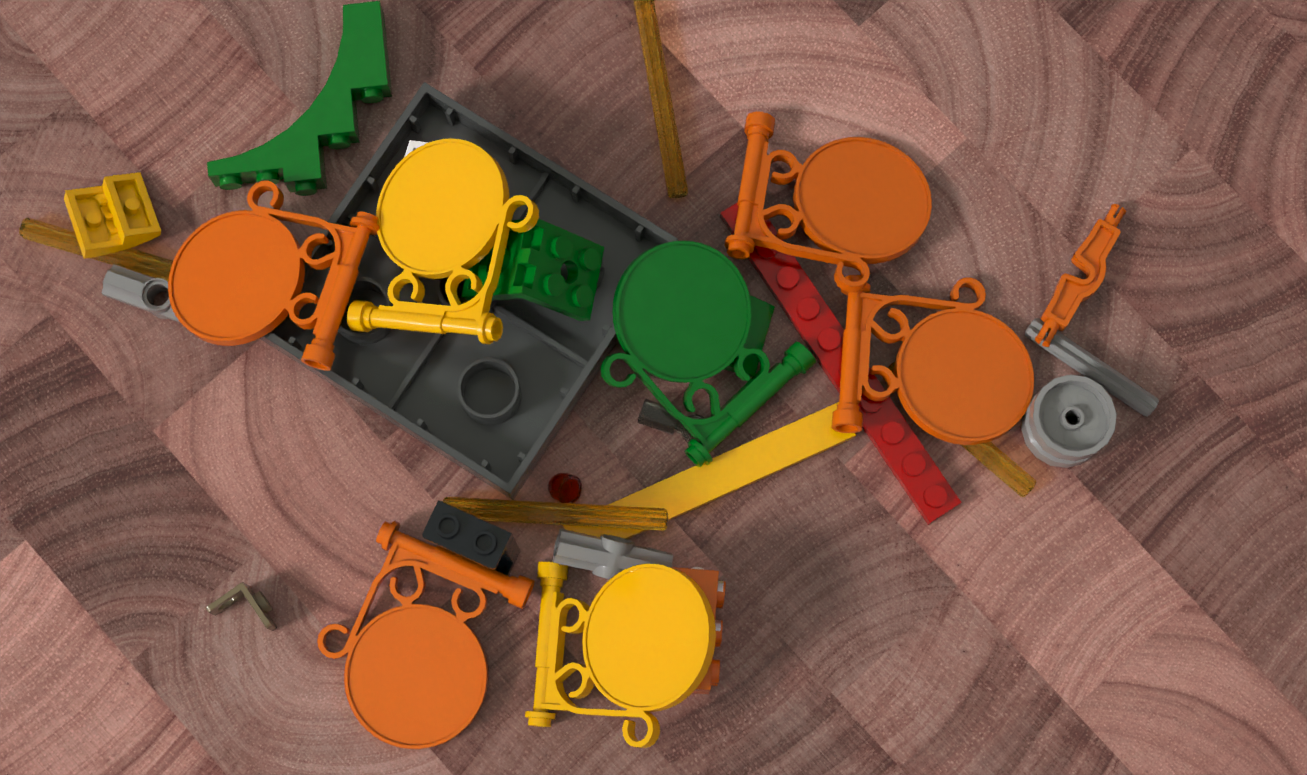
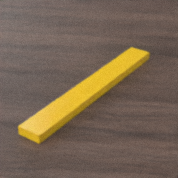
[563,402,856,539]

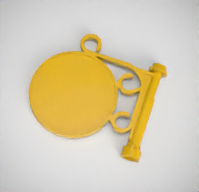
[347,138,539,344]
[525,562,716,748]

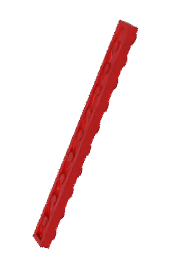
[720,203,962,525]

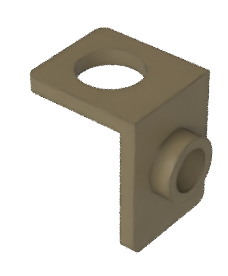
[206,582,277,631]

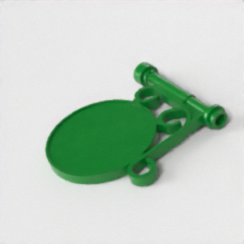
[601,241,816,467]

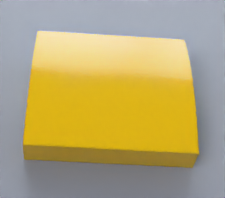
[64,172,161,259]

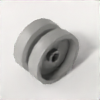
[1021,374,1117,468]

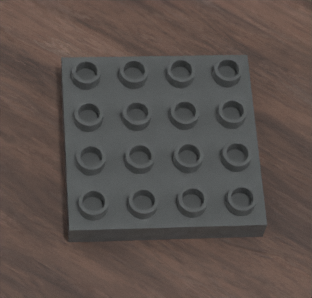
[260,82,678,500]

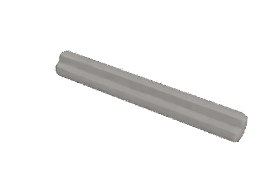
[1025,318,1159,417]

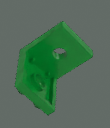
[461,218,604,321]

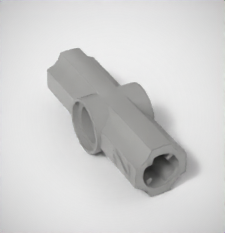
[102,264,180,323]
[552,529,673,580]

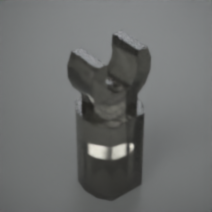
[637,399,704,443]

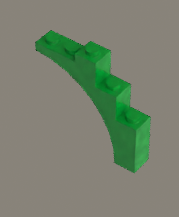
[207,1,392,196]

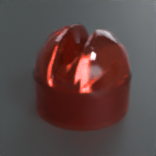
[548,473,582,505]

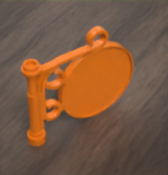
[724,111,932,292]
[168,181,379,371]
[831,275,1034,445]
[317,521,535,749]

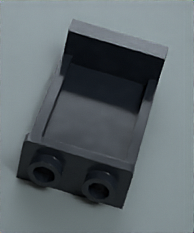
[422,500,520,576]

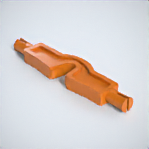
[1035,204,1126,347]

